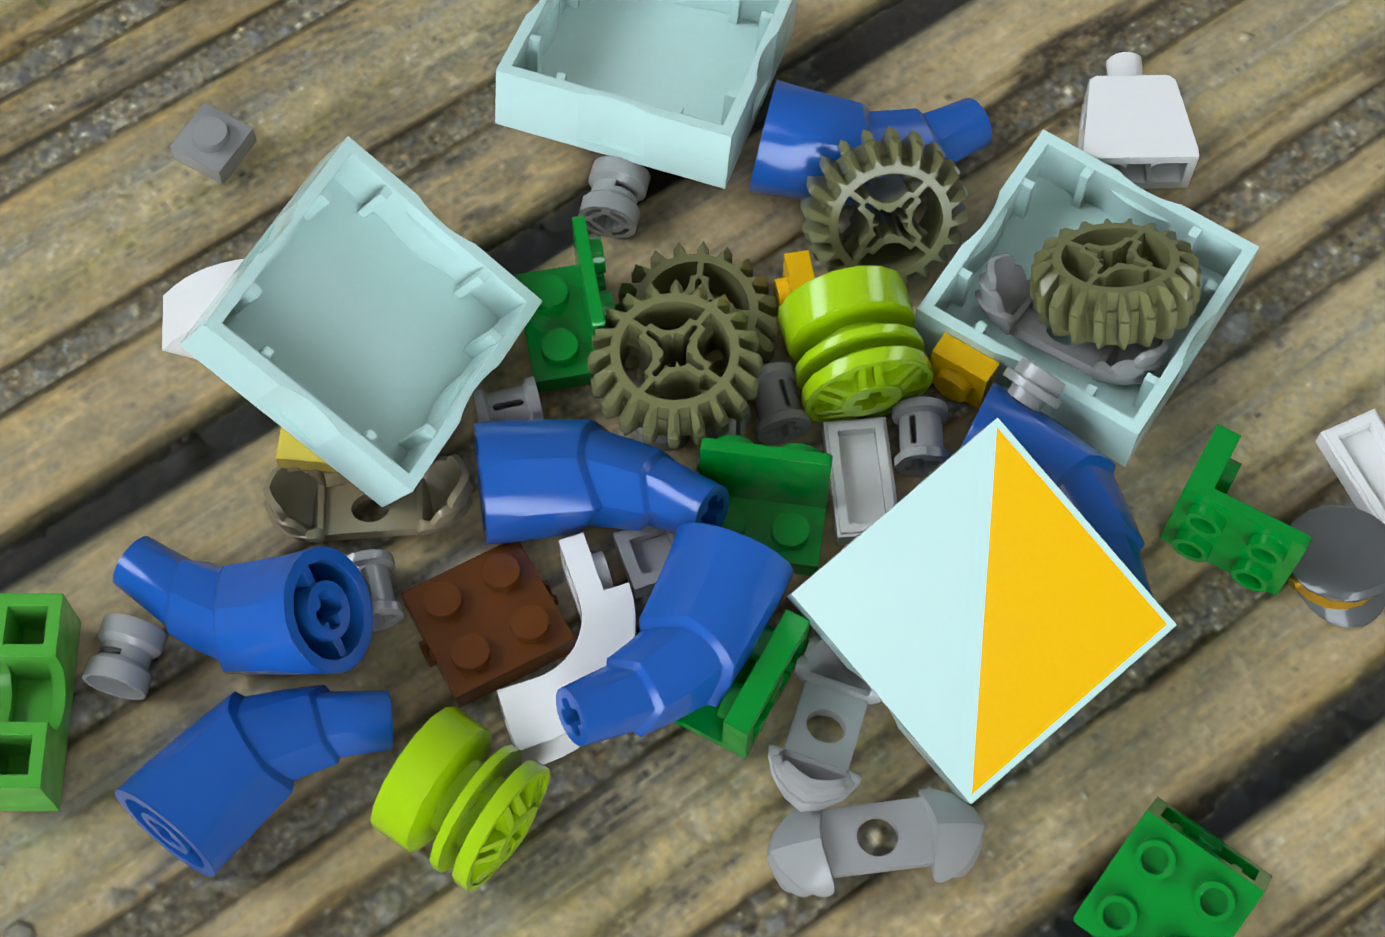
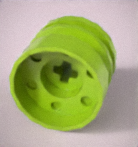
[778,266,934,423]
[370,707,551,892]

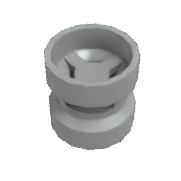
[578,155,651,239]
[81,613,168,700]

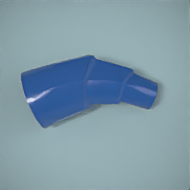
[749,80,992,207]
[960,381,1153,597]
[474,419,729,545]
[556,523,794,746]
[113,536,374,675]
[115,685,393,877]

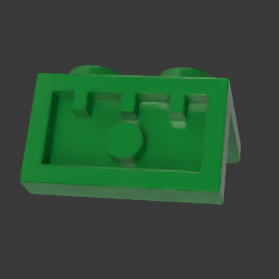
[515,215,615,393]
[1160,424,1312,595]
[699,435,833,576]
[674,609,810,759]
[1074,796,1272,937]

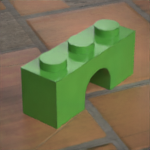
[0,593,81,811]

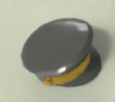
[1288,504,1385,628]

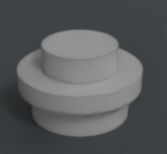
[1003,356,1066,412]

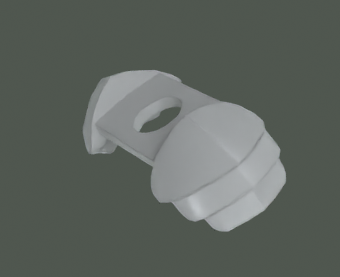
[975,253,1168,386]
[768,634,881,812]
[766,788,985,897]

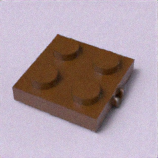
[400,541,576,708]

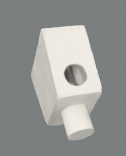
[1078,52,1199,189]

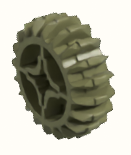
[800,125,968,285]
[1030,218,1201,351]
[614,241,780,381]
[588,279,762,451]

